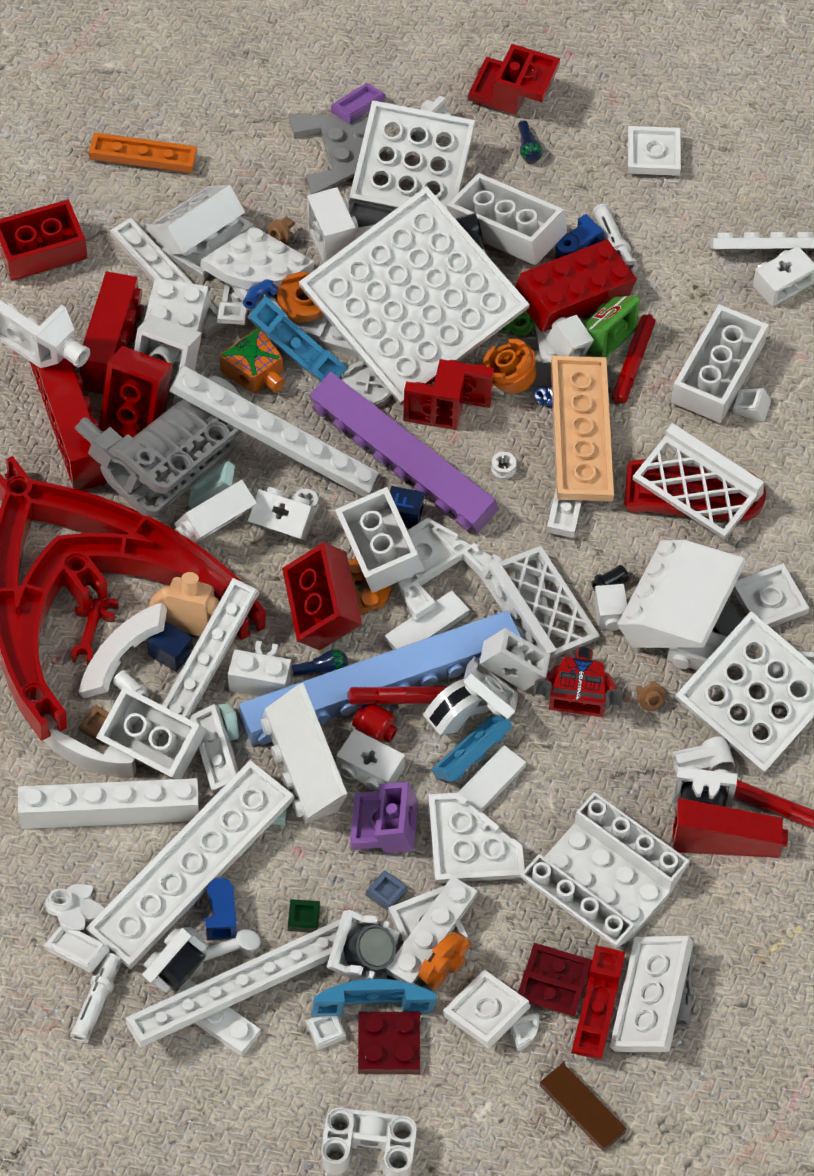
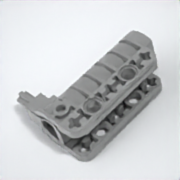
[75,376,241,517]

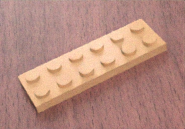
[551,356,614,501]

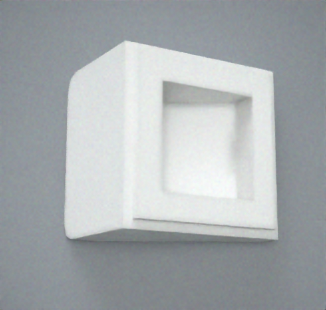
[732,388,771,421]

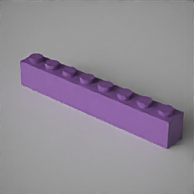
[309,372,499,534]

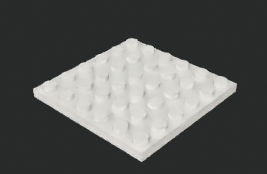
[299,186,529,405]

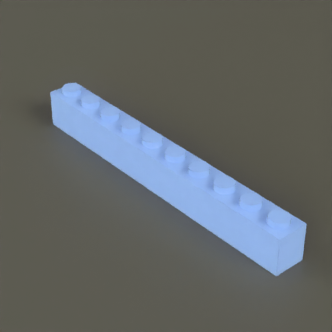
[239,610,521,746]

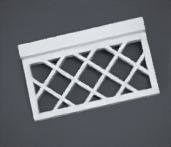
[633,423,764,540]
[481,546,600,663]

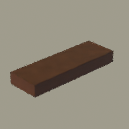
[539,1063,627,1152]

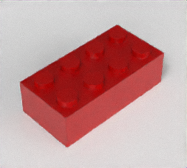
[515,239,637,332]
[79,271,144,394]

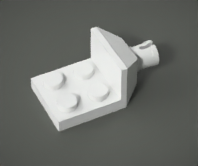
[0,300,90,368]

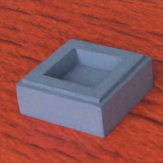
[366,870,408,911]

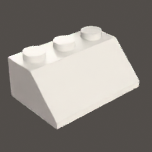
[146,185,245,256]

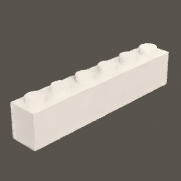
[18,778,199,829]

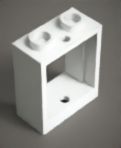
[174,480,257,543]

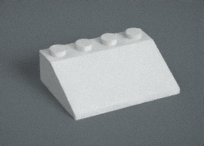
[617,540,746,648]
[260,683,347,824]

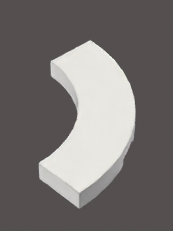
[79,602,167,699]

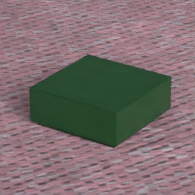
[288,899,320,933]

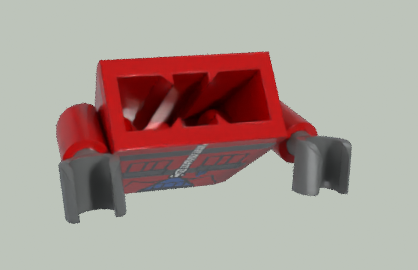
[532,647,623,717]

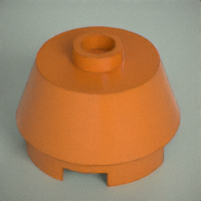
[483,339,536,394]

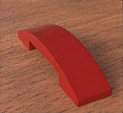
[571,945,625,1060]

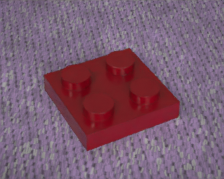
[358,1011,420,1074]

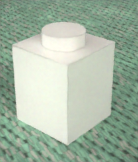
[546,315,594,357]
[594,584,627,631]

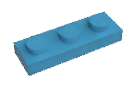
[431,714,513,782]

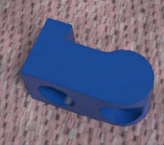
[555,214,603,259]
[205,878,237,940]

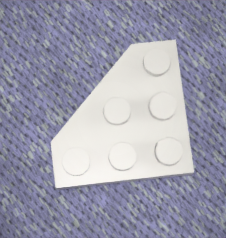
[428,793,525,883]

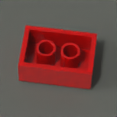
[0,199,88,281]
[99,346,173,438]
[282,542,362,651]

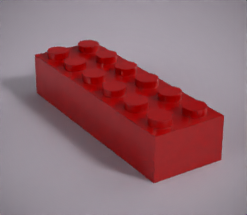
[29,358,106,490]

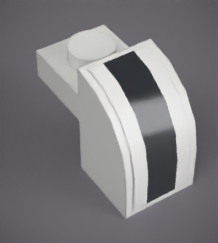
[423,679,490,735]

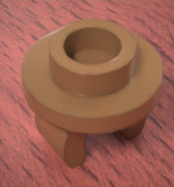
[268,217,295,244]
[636,681,666,711]

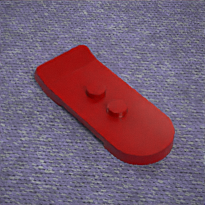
[624,459,766,522]

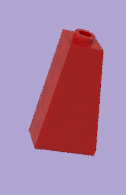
[672,799,788,858]

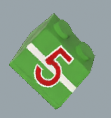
[582,296,640,359]

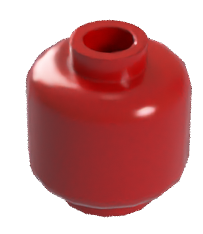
[352,704,398,744]

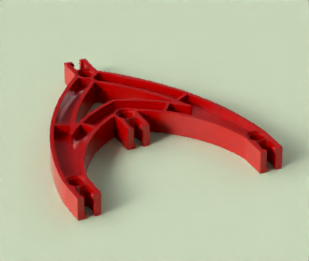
[0,456,266,741]

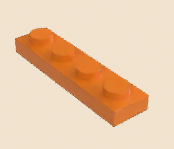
[89,132,197,173]

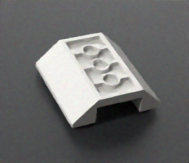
[520,792,689,948]

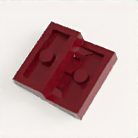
[518,943,592,1017]

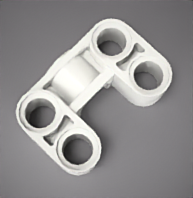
[321,1107,417,1176]

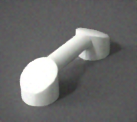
[190,929,261,977]

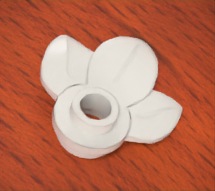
[45,884,105,930]

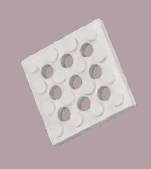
[349,100,475,209]
[674,611,814,774]

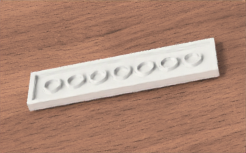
[86,760,295,969]

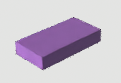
[331,83,386,124]

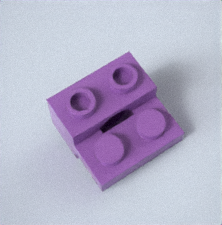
[350,782,418,854]

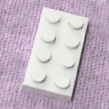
[610,936,694,1052]

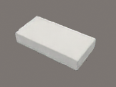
[44,925,110,973]

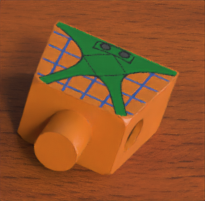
[219,328,285,393]

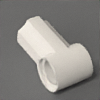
[672,736,735,774]

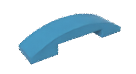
[248,296,348,382]
[311,979,437,1016]

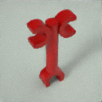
[71,595,119,665]

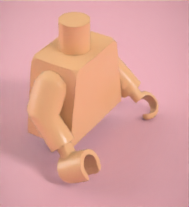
[148,572,220,636]

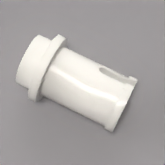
[113,670,149,698]

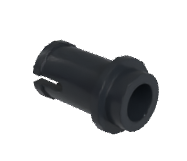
[591,565,629,591]

